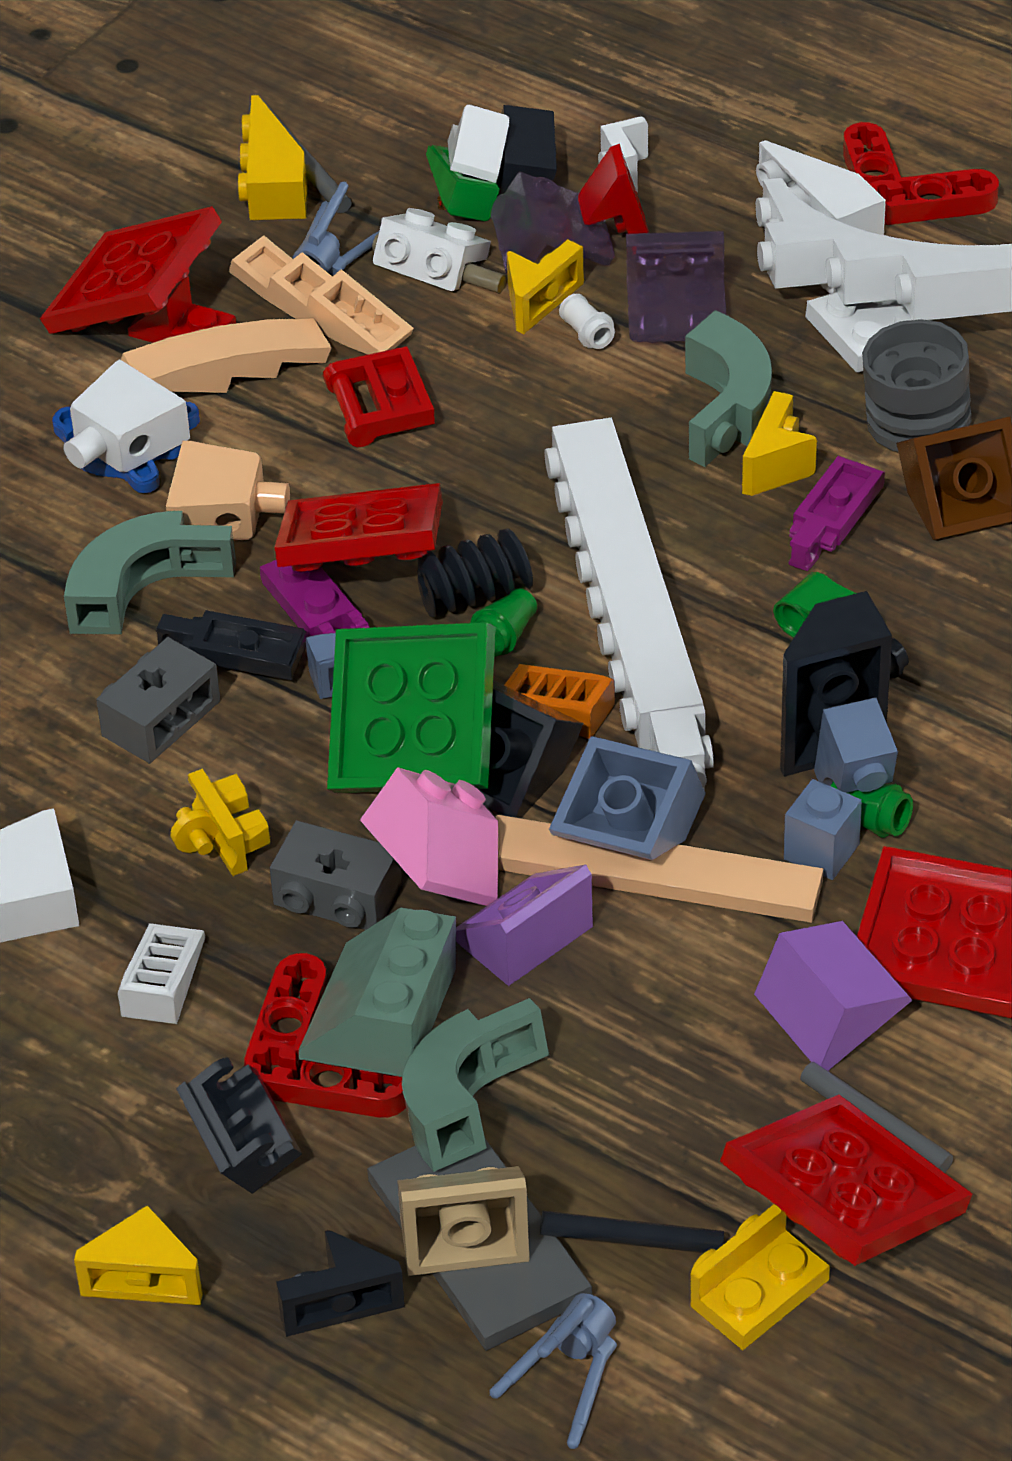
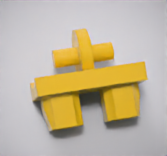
[170,769,270,876]

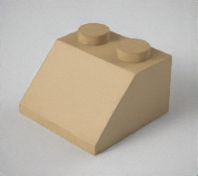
[397,1166,529,1276]

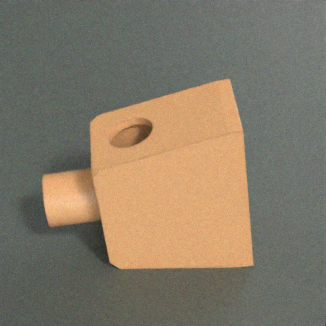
[166,440,290,541]

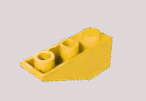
[238,95,307,220]

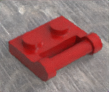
[322,346,435,447]

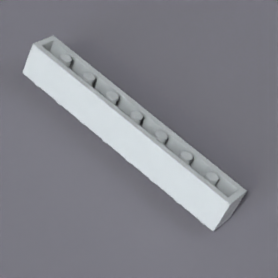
[544,417,703,750]

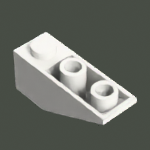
[756,140,886,235]

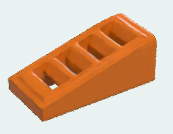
[504,664,615,739]

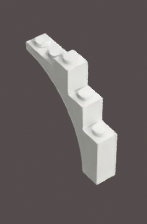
[756,178,1012,320]

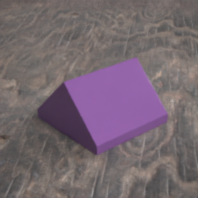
[456,864,593,986]
[754,921,912,1071]

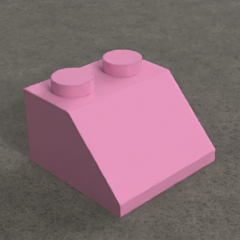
[360,767,498,906]

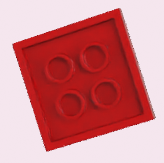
[40,206,222,334]
[274,483,443,572]
[857,846,1012,1018]
[720,1094,973,1266]

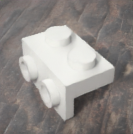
[373,208,491,291]

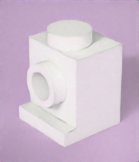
[650,705,713,789]

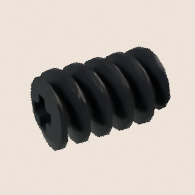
[417,528,533,617]

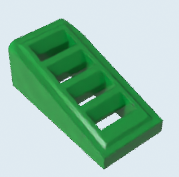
[426,145,500,221]

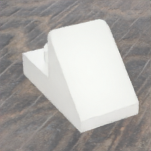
[448,105,509,183]

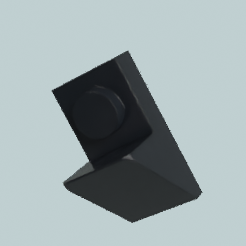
[276,1230,405,1337]

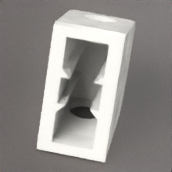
[64,359,190,472]

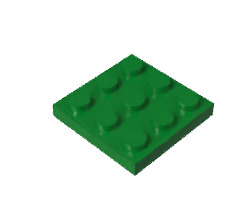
[327,622,496,793]

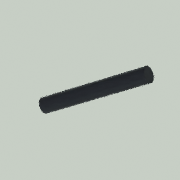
[540,1211,724,1253]

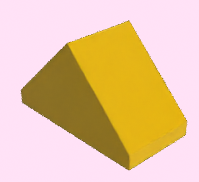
[74,1205,203,1305]

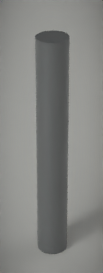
[800,1062,953,1173]

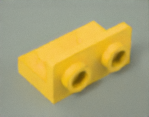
[691,1204,830,1351]

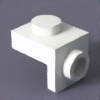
[598,116,648,192]

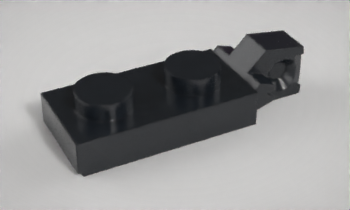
[156,610,307,680]

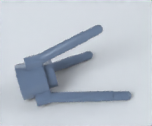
[293,182,379,275]
[490,1293,617,1449]

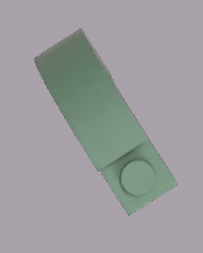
[685,310,772,467]
[64,511,236,634]
[402,998,549,1172]

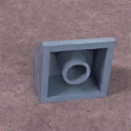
[549,736,706,860]

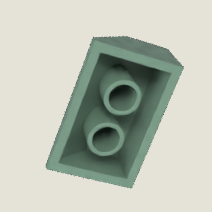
[299,908,456,1077]

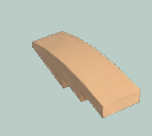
[229,235,414,355]
[121,318,331,393]

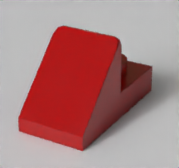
[578,144,652,249]
[128,275,236,343]

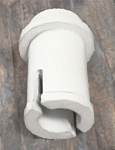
[559,294,615,349]

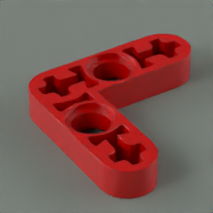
[843,122,999,225]
[244,953,406,1118]

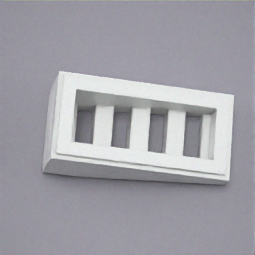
[118,923,205,1024]

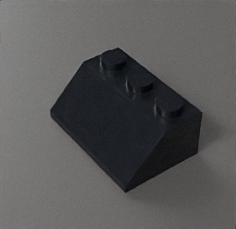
[780,591,892,777]
[478,680,584,818]

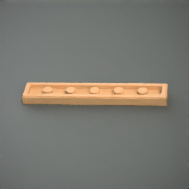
[496,815,824,923]

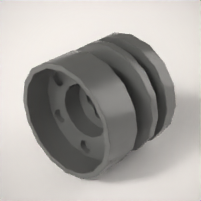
[862,319,971,452]

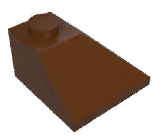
[896,417,1012,540]

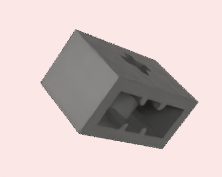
[96,637,220,764]
[270,820,402,930]

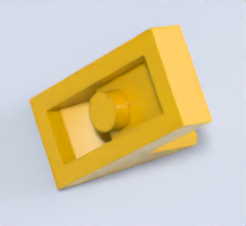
[507,239,584,334]
[742,391,817,496]

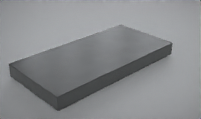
[367,1139,592,1351]

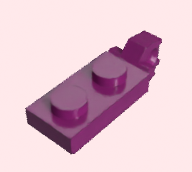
[789,456,885,571]

